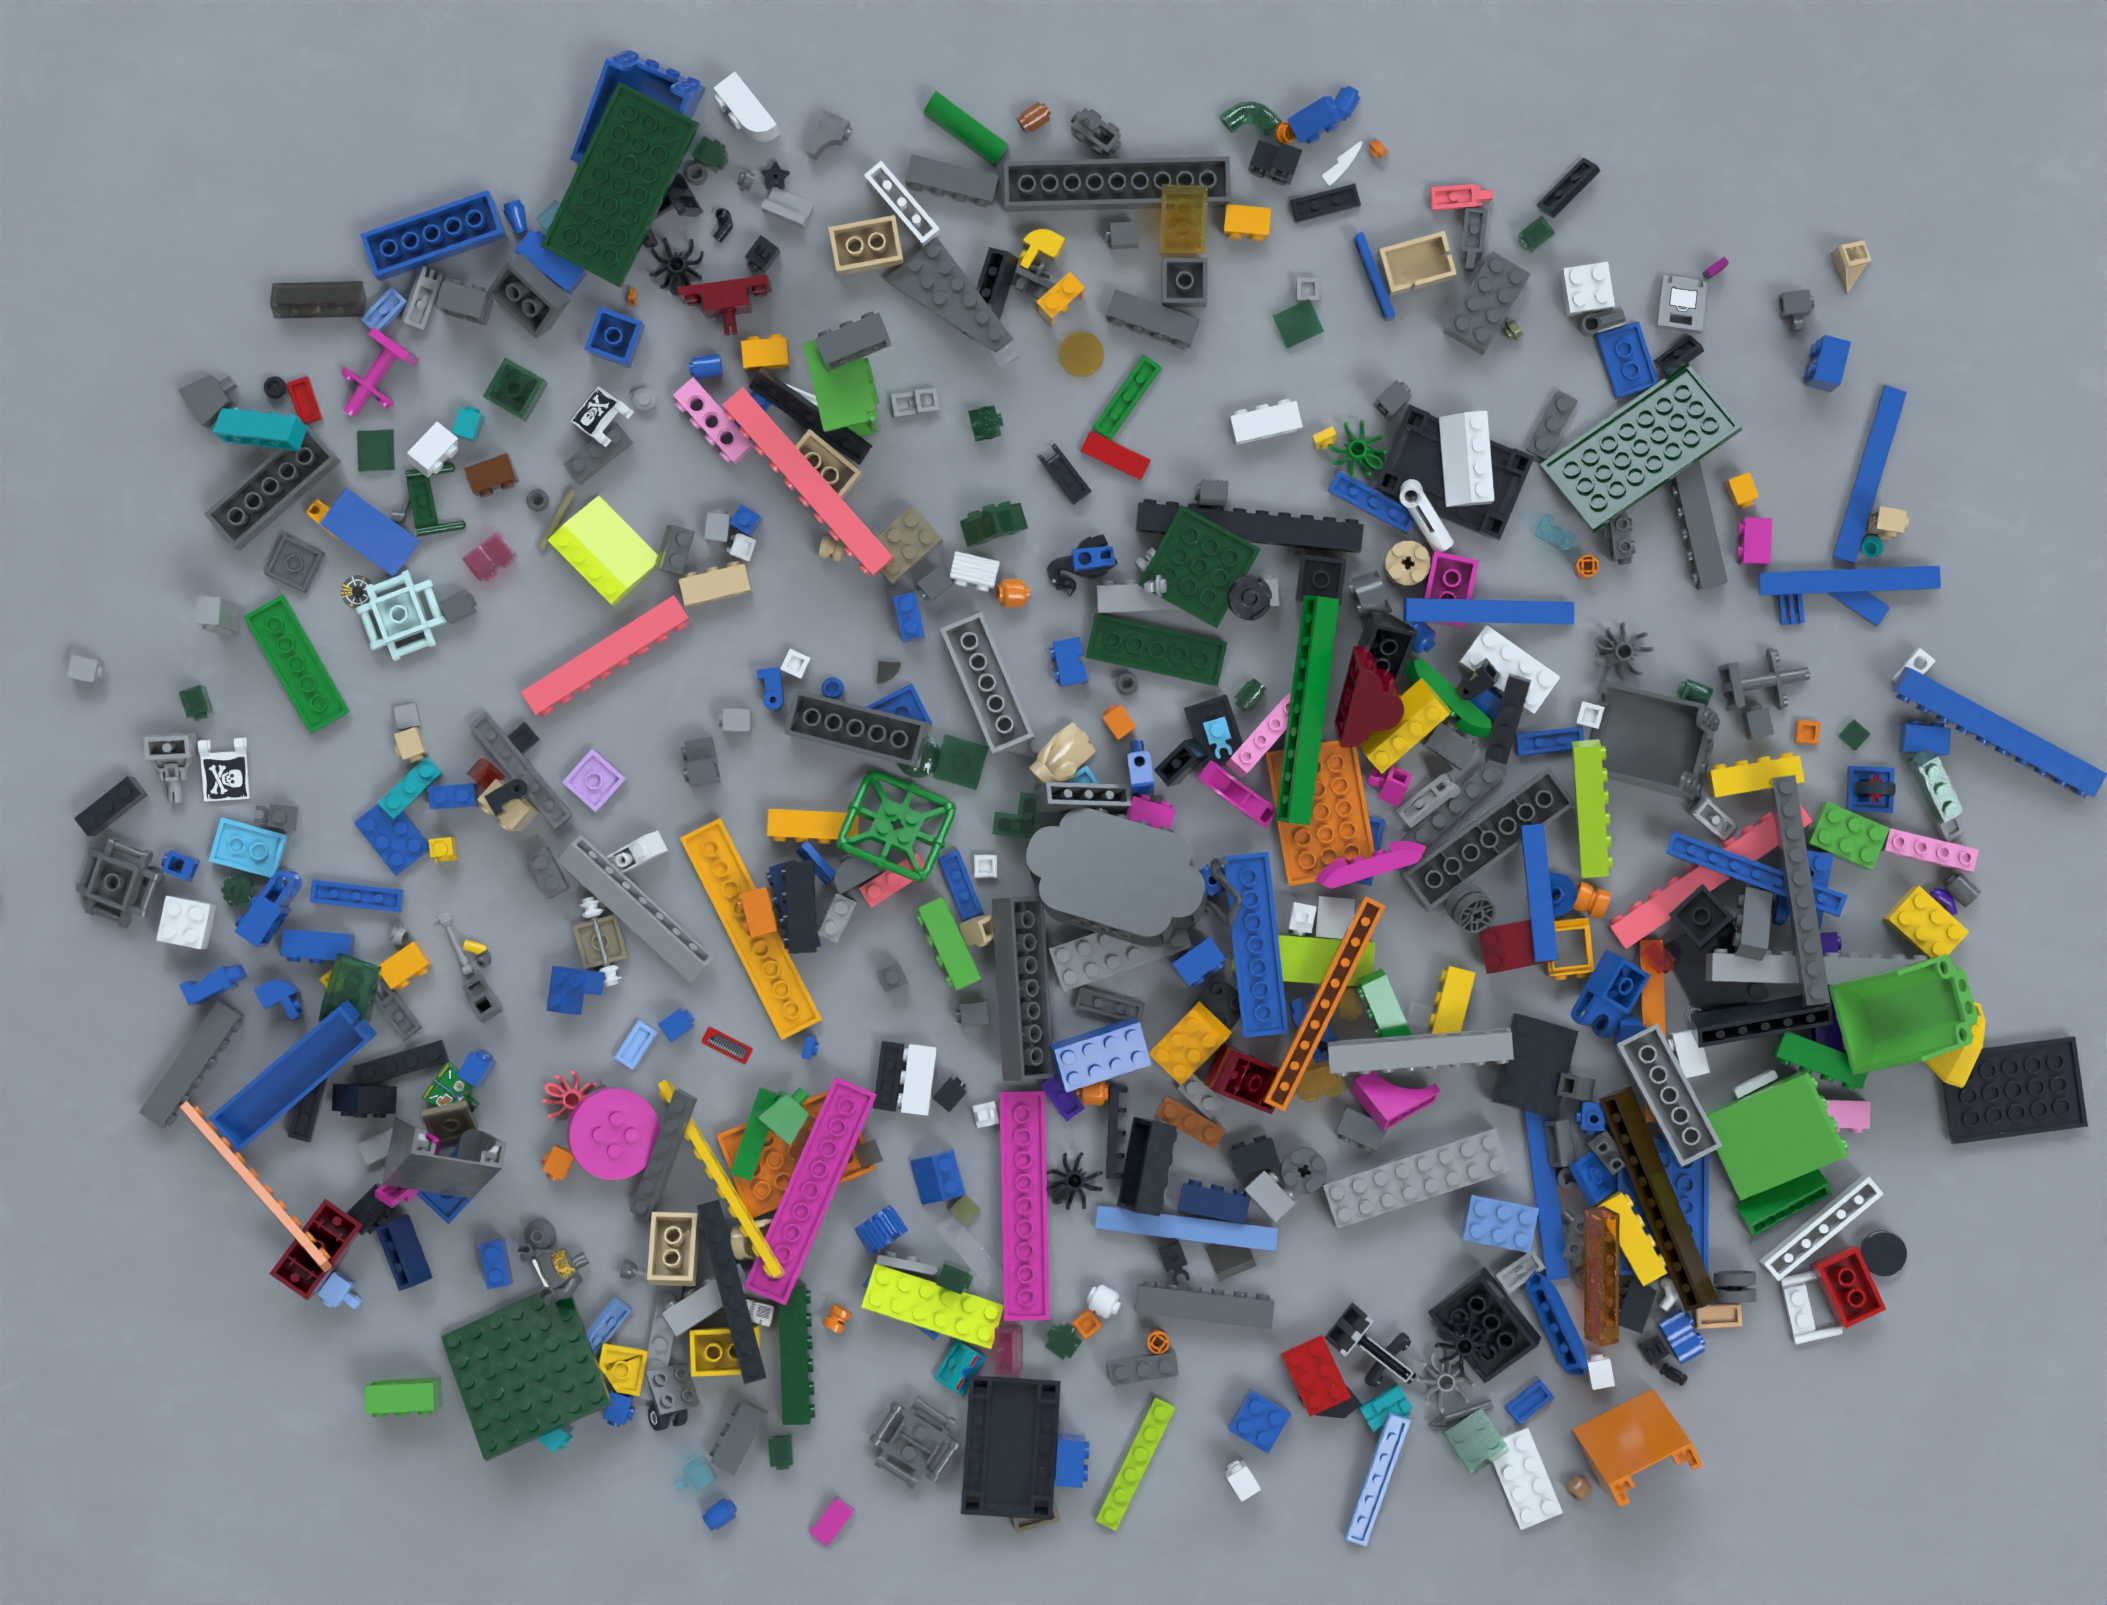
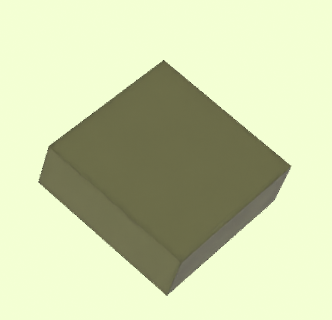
[949,1194,981,1226]

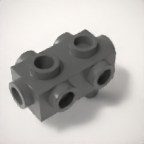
[1071,108,1122,156]
[1600,512,1636,565]
[1561,1209,1600,1267]

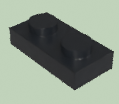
[1653,335,1704,377]

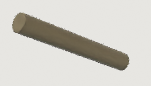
[537,488,577,551]

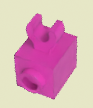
[1367,766,1412,806]

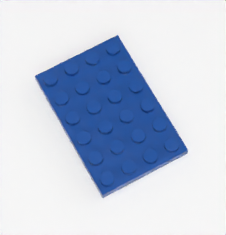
[1616,1138,1709,1275]

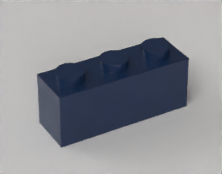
[1177,1179,1251,1225]
[375,1214,433,1291]

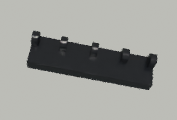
[1106,1087,1128,1179]

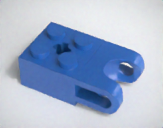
[1772,850,1833,929]
[234,871,303,947]
[1571,950,1651,1038]

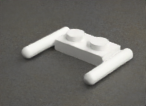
[1780,1271,1843,1345]

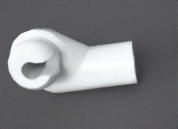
[1658,1277,1678,1312]

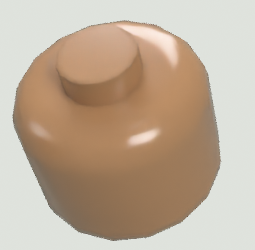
[1566,1475,1592,1501]

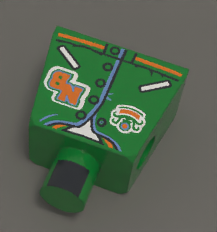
[421,1062,480,1114]

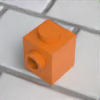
[542,1144,575,1182]

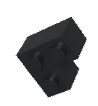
[1248,140,1302,186]
[332,1083,397,1118]

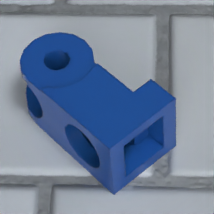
[1071,546,1115,572]
[757,667,784,710]

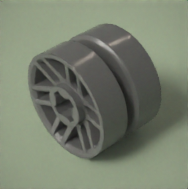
[1446,884,1496,934]
[1714,1270,1757,1303]

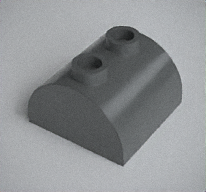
[835,854,882,895]

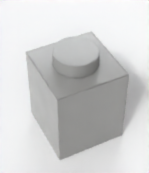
[704,509,732,544]
[67,655,105,684]
[719,708,752,733]

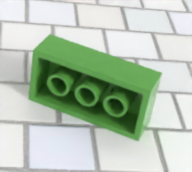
[916,896,982,991]

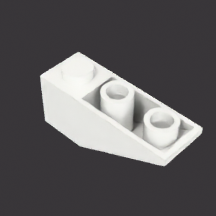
[606,831,668,874]

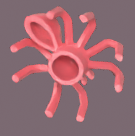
[542,1070,597,1121]

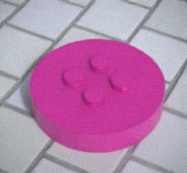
[567,1087,660,1180]

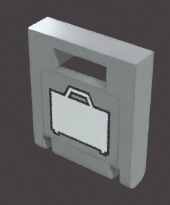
[1656,274,1708,334]

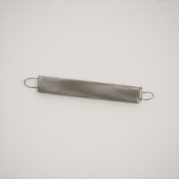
[1287,547,1353,560]

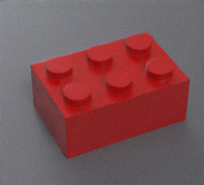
[1810,1245,1887,1329]
[1281,1335,1351,1417]

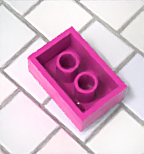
[1422,551,1479,629]

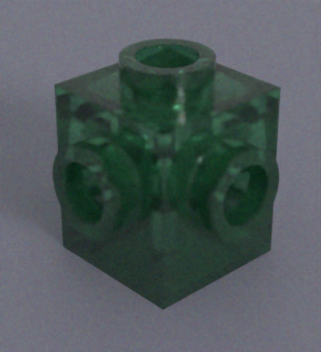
[968,405,1004,442]
[220,874,258,906]

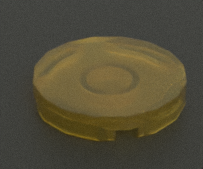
[1059,332,1104,377]

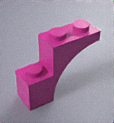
[1198,760,1276,829]

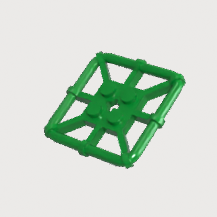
[836,769,957,883]

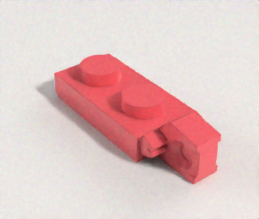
[1430,184,1493,211]

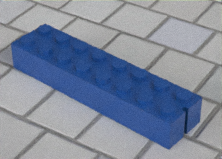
[208,999,378,1152]

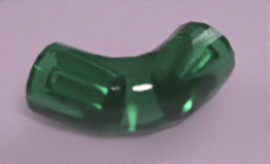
[1219,101,1282,136]

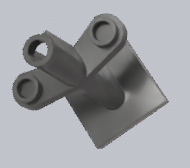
[1718,648,1810,711]

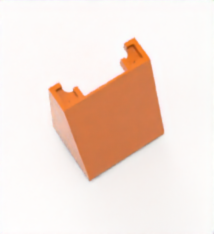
[1572,1388,1703,1507]

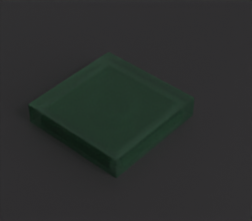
[932,734,989,790]

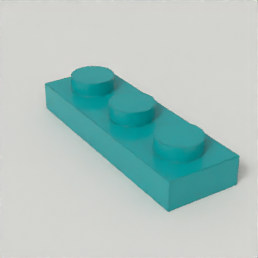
[377,757,442,821]

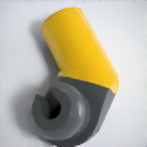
[463,939,491,968]

